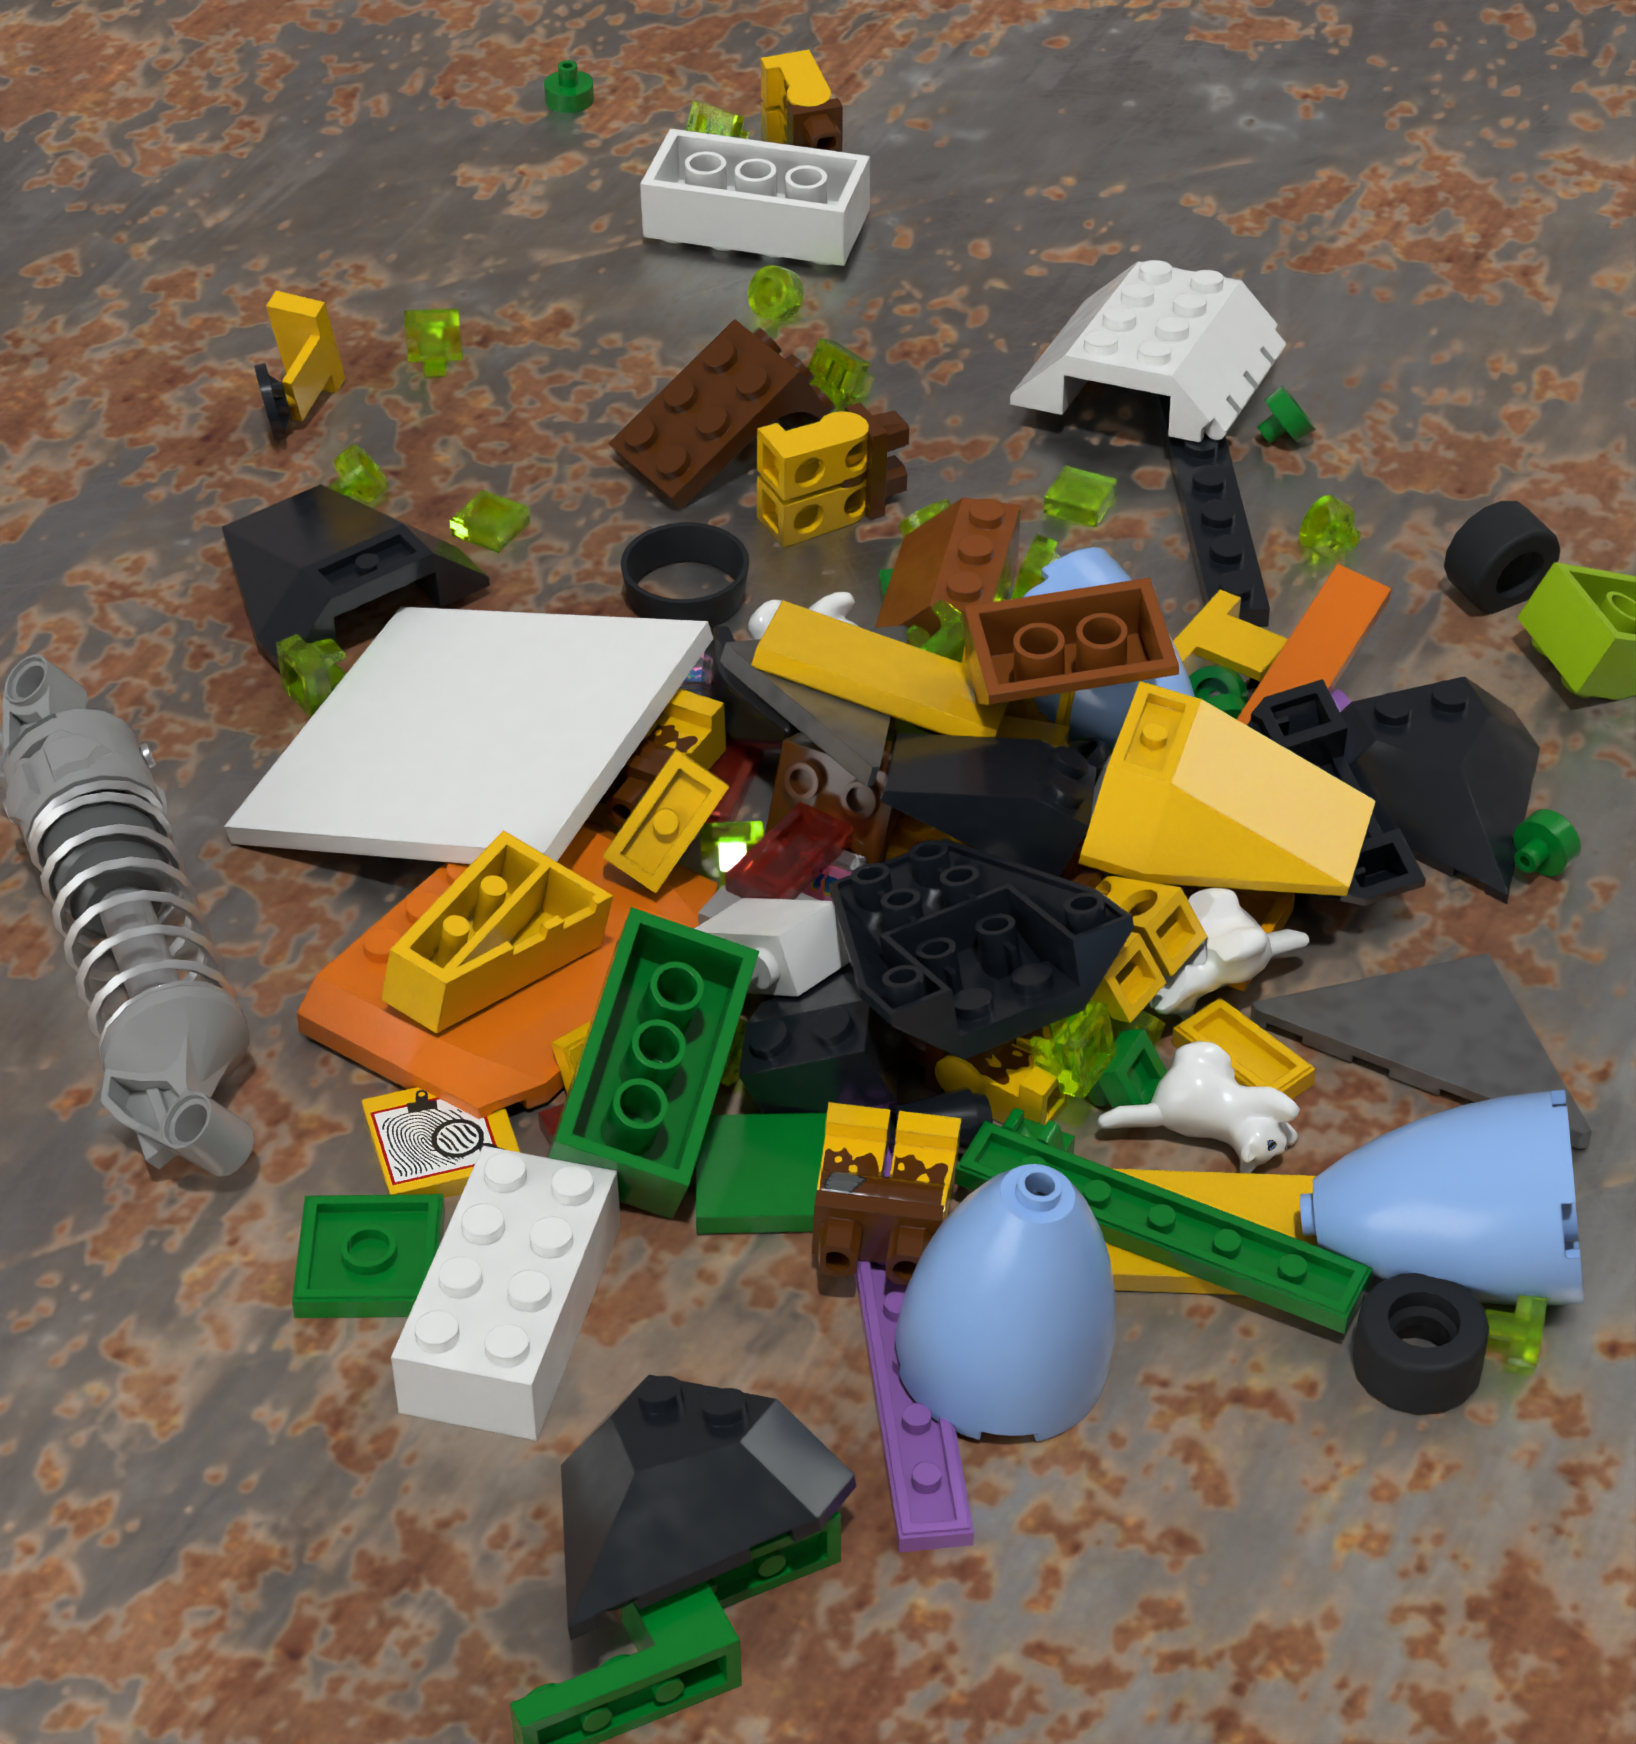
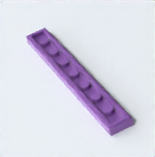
[854,1097,974,1553]

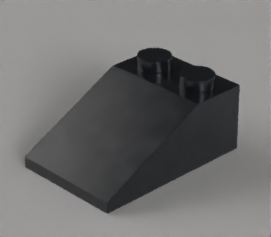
[880,733,1096,877]
[739,962,903,1114]

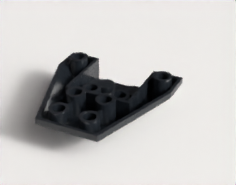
[222,484,490,677]
[828,838,1134,1060]

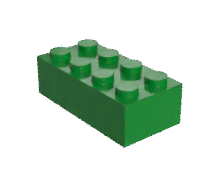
[547,907,759,1219]

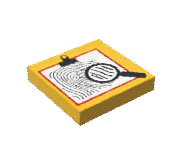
[361,1087,521,1198]

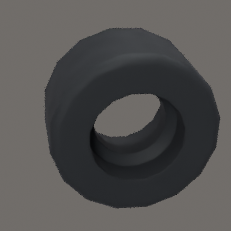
[1444,501,1561,614]
[1353,1273,1490,1414]

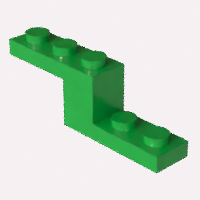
[510,1510,841,1744]

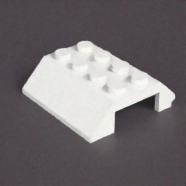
[1010,260,1286,442]

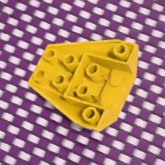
[1078,681,1376,896]

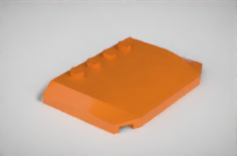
[297,820,718,1119]

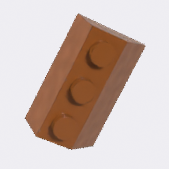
[875,497,1021,663]
[964,578,1179,705]

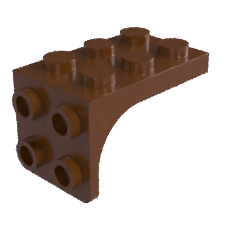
[608,319,836,510]
[763,716,943,872]

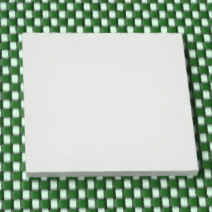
[224,607,713,864]

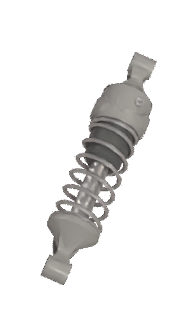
[0,654,254,1177]

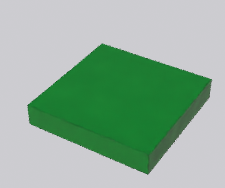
[696,1113,827,1234]
[292,1194,445,1318]

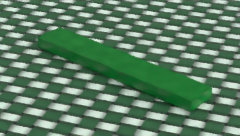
[955,1121,1373,1334]

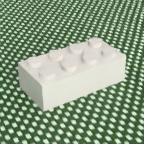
[640,128,870,266]
[391,1146,621,1441]

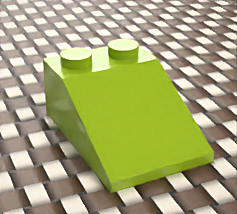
[1517,562,1636,700]

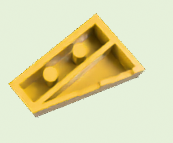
[381,830,613,1034]

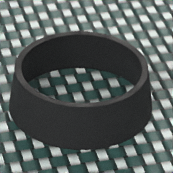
[621,522,749,627]

